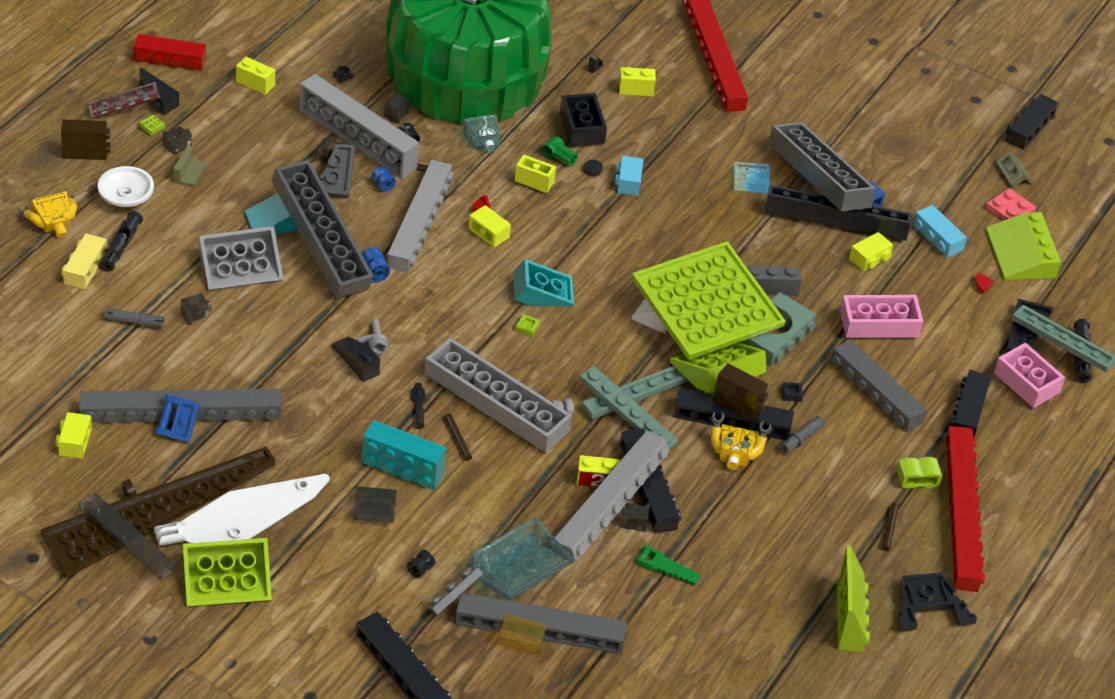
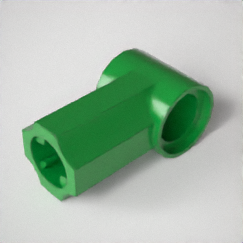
[541,136,579,167]

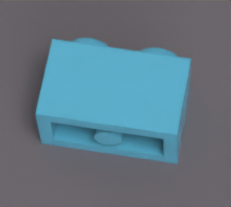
[615,156,644,196]

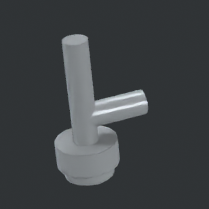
[358,319,388,354]

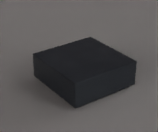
[782,382,803,402]

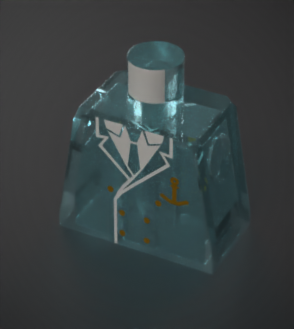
[463,114,500,153]

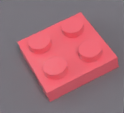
[986,188,1036,221]

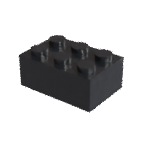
[560,93,607,146]

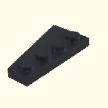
[1006,299,1054,353]

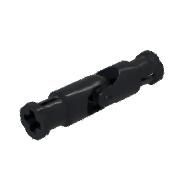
[98,210,143,272]
[1073,319,1092,383]

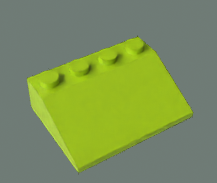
[986,212,1061,280]
[670,343,766,394]
[183,538,272,607]
[837,545,870,652]

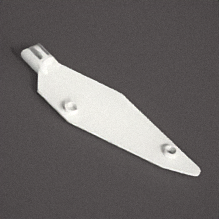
[154,474,330,546]

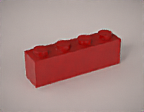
[133,34,207,71]

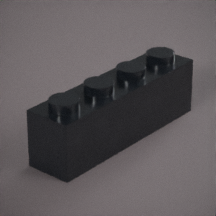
[1005,94,1059,150]
[949,369,991,437]

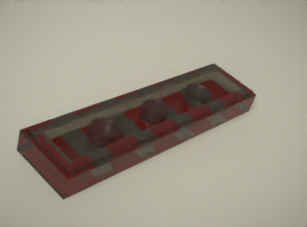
[87,82,160,119]

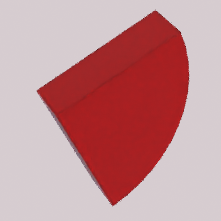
[472,195,491,213]
[975,272,994,294]

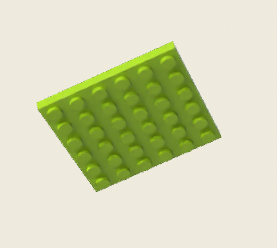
[631,241,786,360]

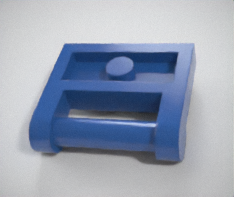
[155,394,201,442]

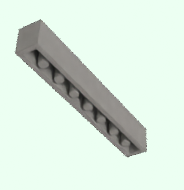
[387,160,454,273]
[552,431,670,562]

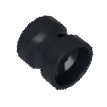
[398,123,420,142]
[406,549,436,578]

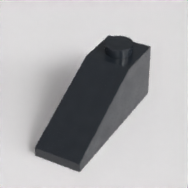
[139,67,180,115]
[332,336,380,382]

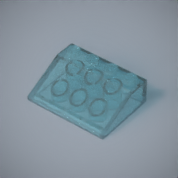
[469,517,574,600]

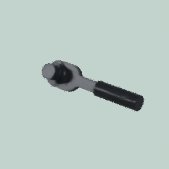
[411,382,425,429]

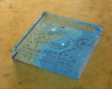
[734,162,770,193]

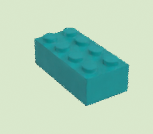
[362,420,447,490]

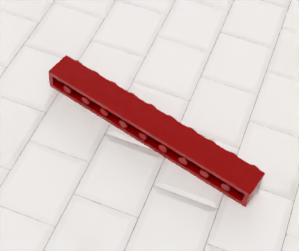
[682,0,748,112]
[946,426,985,592]

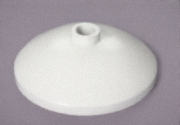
[98,166,154,207]

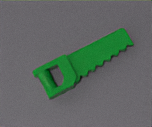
[635,545,700,585]

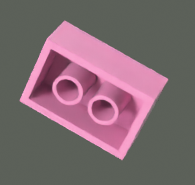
[994,343,1065,408]

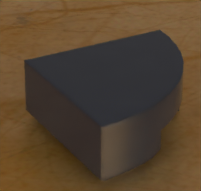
[588,55,603,73]

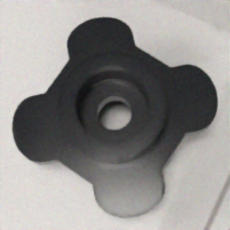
[333,66,354,82]

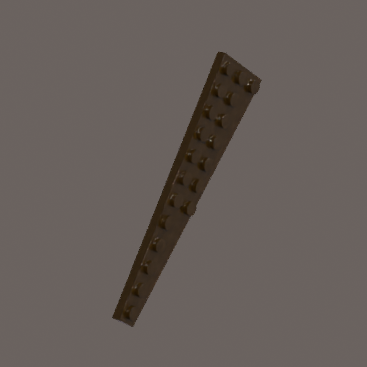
[41,446,275,578]

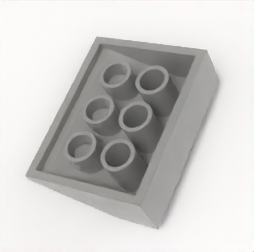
[198,226,284,291]

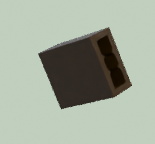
[61,119,111,160]
[713,363,768,422]

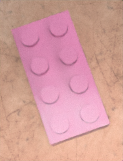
[840,295,923,338]

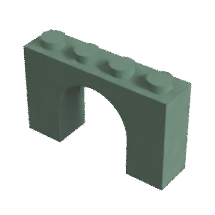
[738,292,817,366]

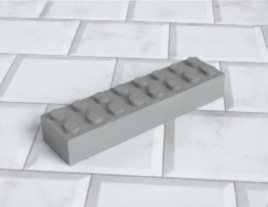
[299,74,419,179]
[425,338,572,453]

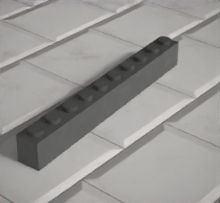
[79,389,281,422]

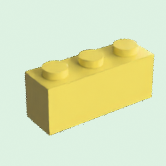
[61,233,107,290]

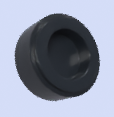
[584,160,603,176]

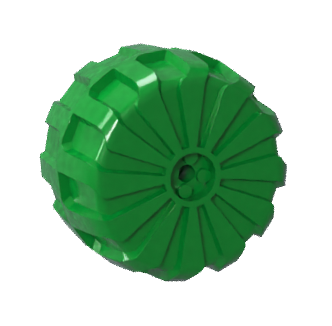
[386,0,552,125]

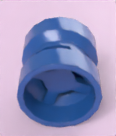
[371,166,396,192]

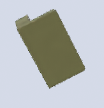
[173,146,207,187]
[996,151,1034,187]

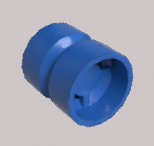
[361,247,390,283]

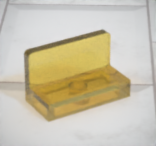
[499,614,547,655]

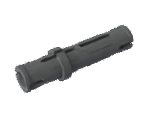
[105,307,165,329]
[779,415,825,454]

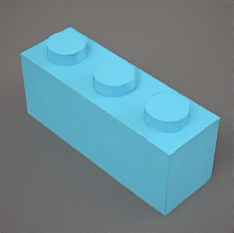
[913,205,967,258]

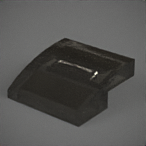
[353,486,397,523]

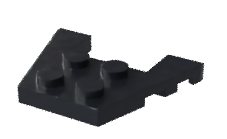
[898,572,977,631]

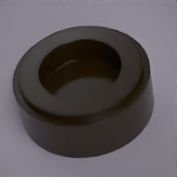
[121,479,137,497]

